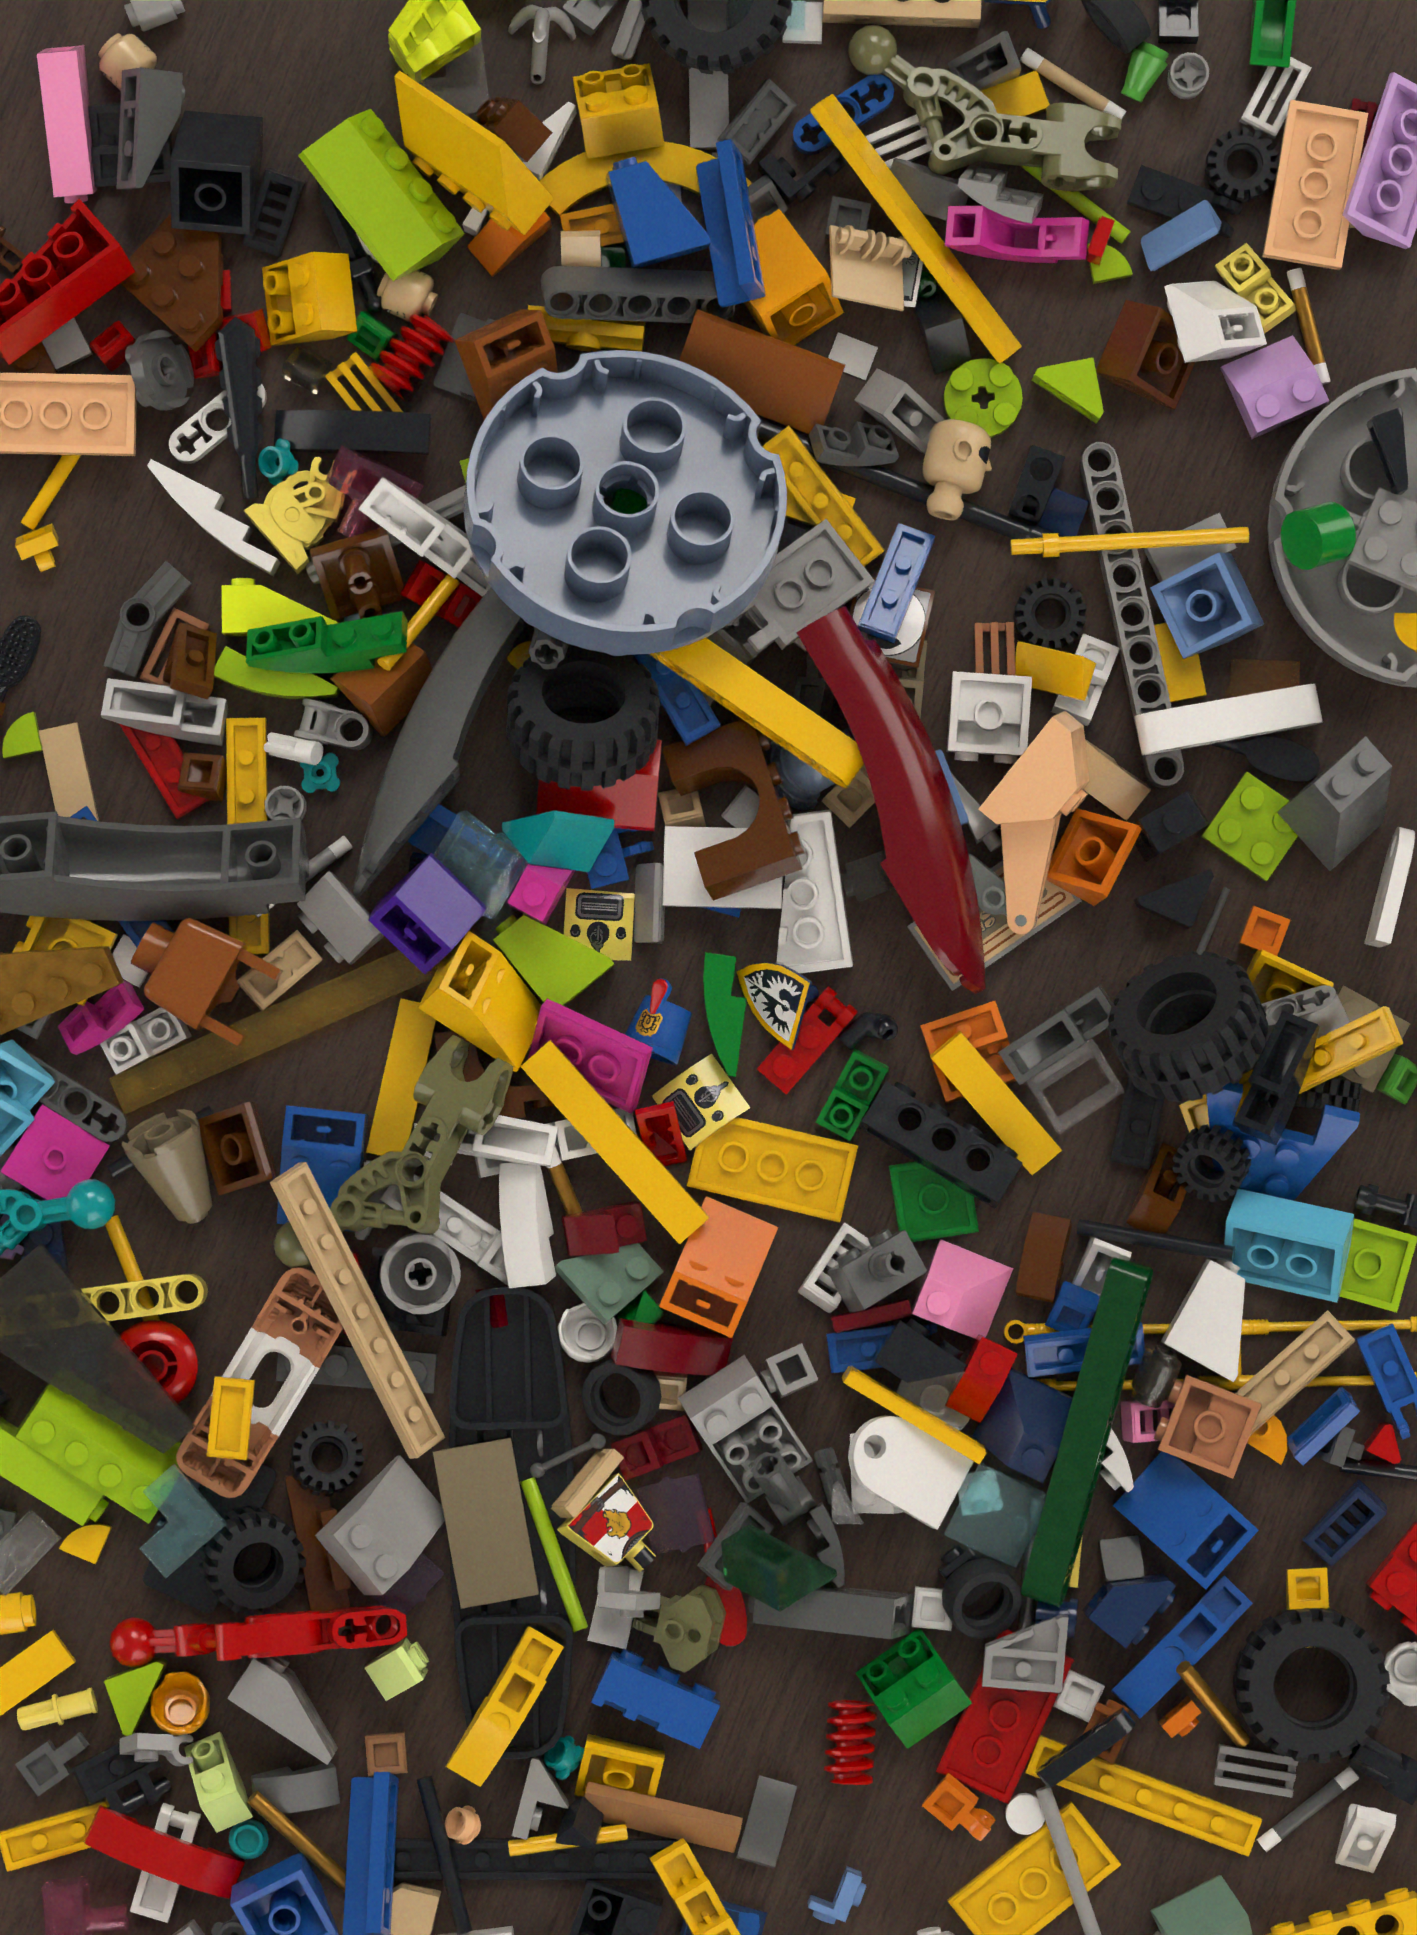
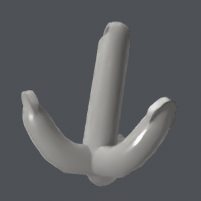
[508,5,576,85]

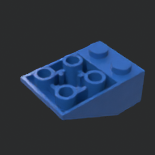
[277,1106,369,1232]
[1112,1451,1259,1589]

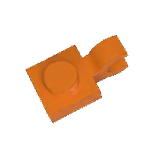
[922,1773,996,1841]

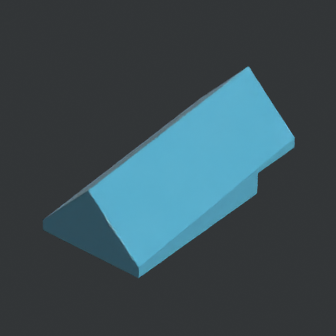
[0,1039,55,1157]

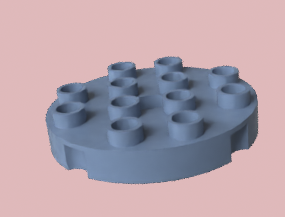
[464,350,787,656]

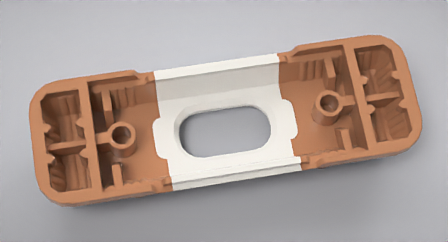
[177,1267,343,1498]

